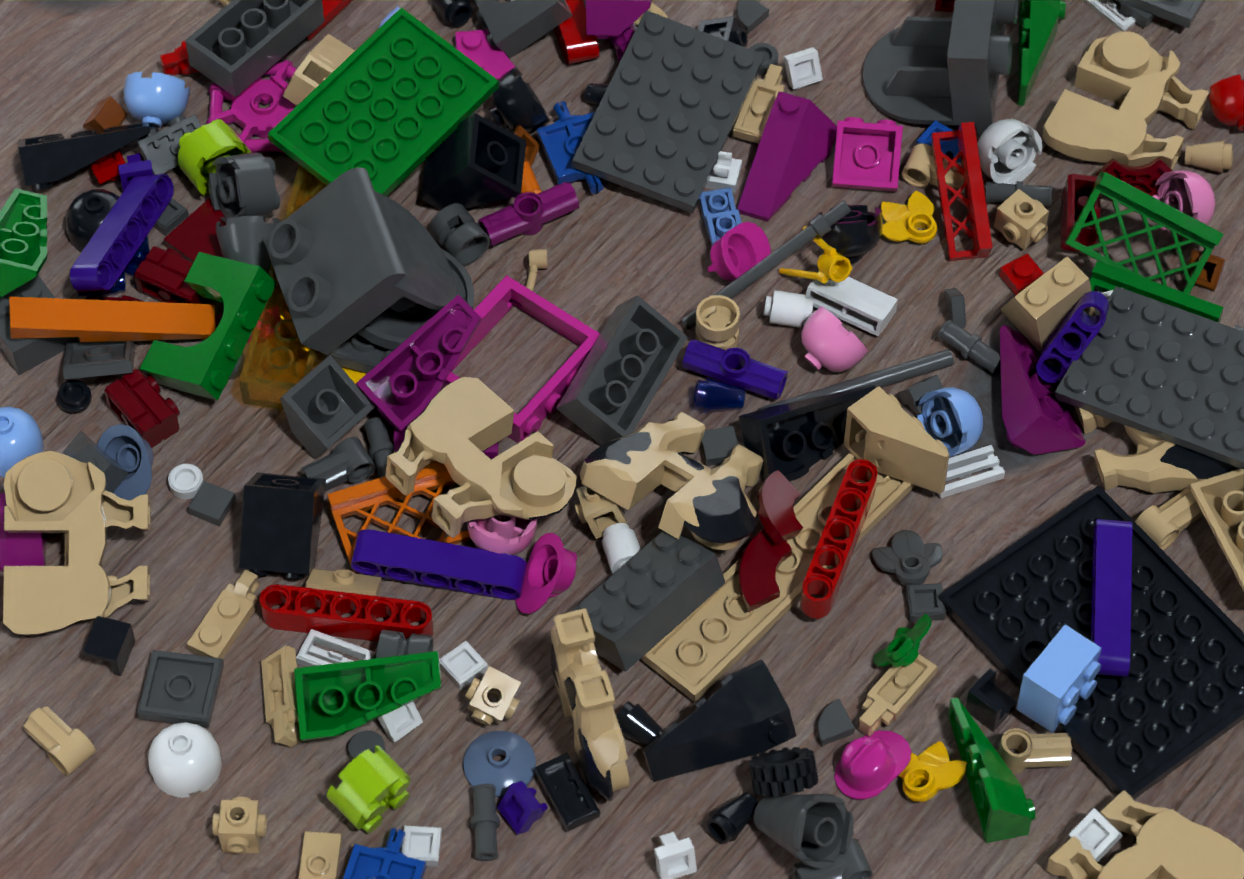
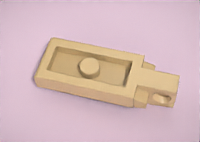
[733,64,785,144]
[187,570,260,659]
[261,645,301,747]
[858,654,938,737]

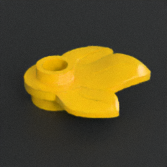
[881,190,937,243]
[898,741,967,802]

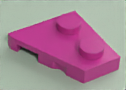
[455,30,515,80]

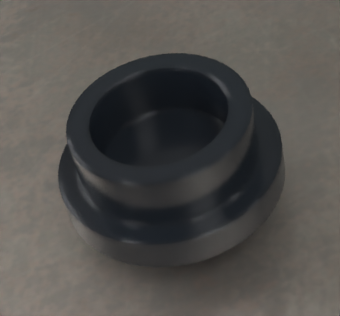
[57,380,92,413]

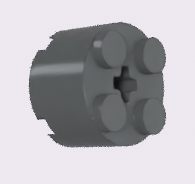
[209,152,280,223]

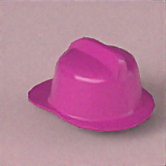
[707,221,771,281]
[515,533,577,614]
[834,730,911,800]

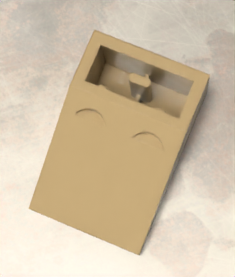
[283,34,355,105]
[844,386,950,494]

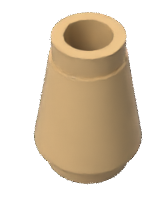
[1185,140,1233,173]

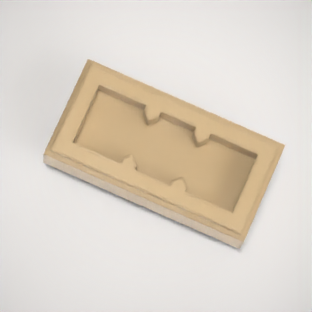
[306,569,382,596]
[299,832,342,879]

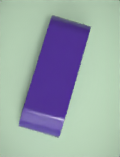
[1036,291,1109,383]

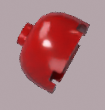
[1208,74,1244,131]

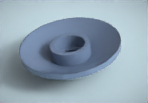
[463,731,536,798]

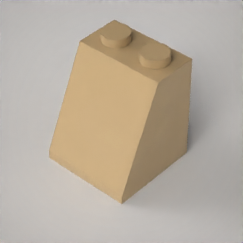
[1001,256,1096,353]

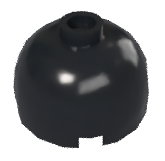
[490,67,550,132]
[66,189,119,252]
[816,205,883,262]

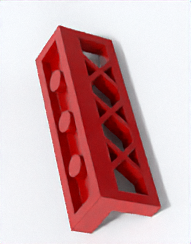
[931,122,993,261]

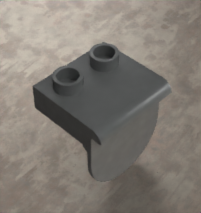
[863,0,1019,137]
[263,168,456,355]

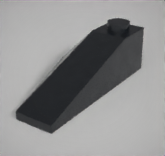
[18,122,150,190]
[643,659,796,782]

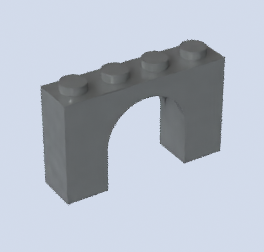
[472,0,573,58]

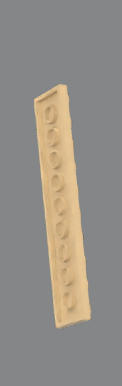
[642,452,916,702]

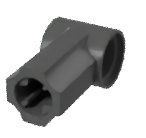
[301,437,376,491]
[793,838,873,879]

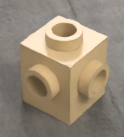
[994,189,1049,249]
[575,485,627,539]
[465,666,521,726]
[213,797,267,853]

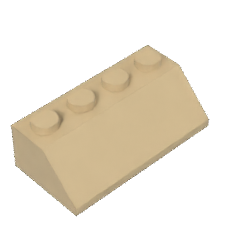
[1190,468,1244,591]

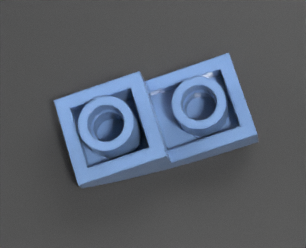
[699,187,741,245]

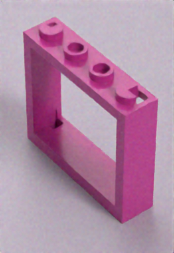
[439,275,600,443]

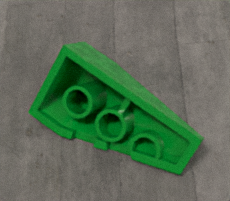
[0,188,47,297]
[294,651,442,741]
[948,697,1036,843]

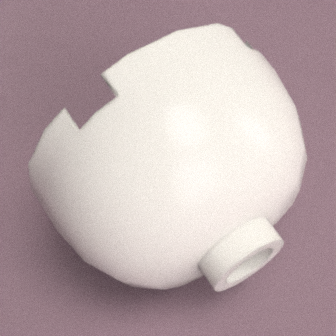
[977,119,1042,184]
[148,722,222,798]

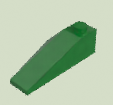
[1018,0,1066,106]

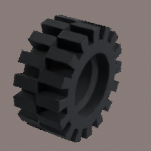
[749,747,819,796]

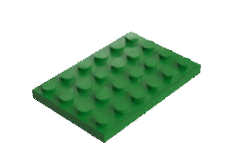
[268,7,499,197]

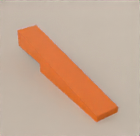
[9,296,216,342]

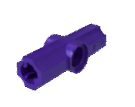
[682,339,788,400]

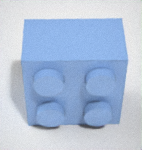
[1016,625,1101,733]

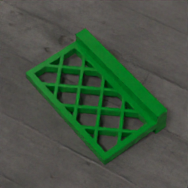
[1065,172,1224,294]
[1068,261,1224,341]

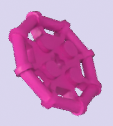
[206,60,297,154]

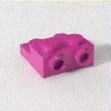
[832,117,903,192]

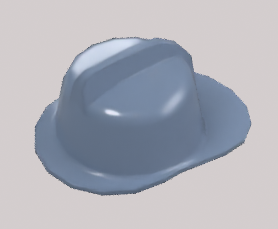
[98,424,154,501]

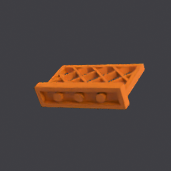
[327,461,472,574]

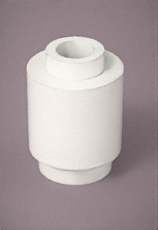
[763,290,813,328]
[602,523,641,574]

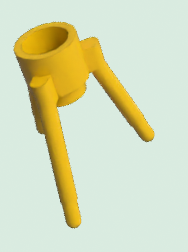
[778,226,853,284]

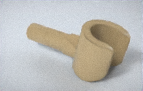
[526,249,548,291]

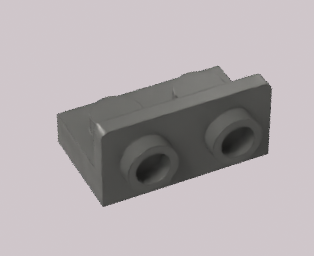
[135,114,201,175]

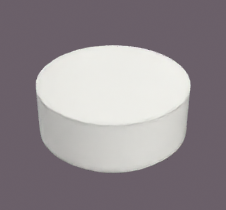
[168,464,204,499]

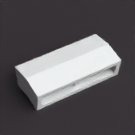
[806,277,898,336]

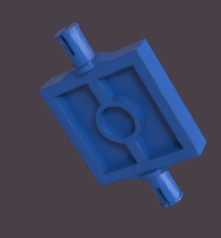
[537,101,604,194]
[343,828,426,879]

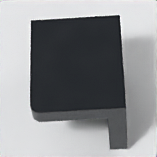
[83,616,135,676]
[965,668,1017,732]

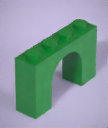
[140,252,277,401]

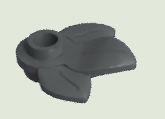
[872,530,943,586]

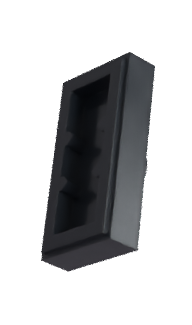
[535,753,600,832]

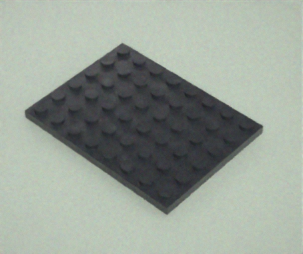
[939,485,1244,800]

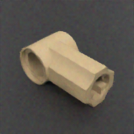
[902,144,965,194]
[1135,488,1203,550]
[23,706,96,776]
[997,728,1072,774]

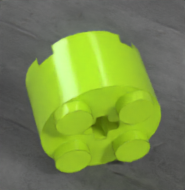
[178,119,252,196]
[326,746,411,834]

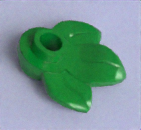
[873,614,932,668]

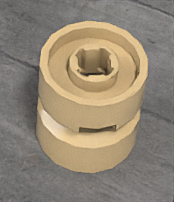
[695,295,740,350]

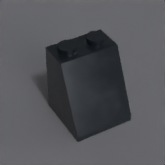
[421,113,526,210]
[239,472,326,579]

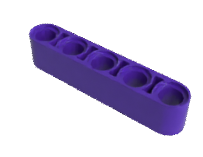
[70,174,174,292]
[1091,519,1132,677]
[350,529,527,600]

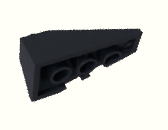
[739,385,876,481]

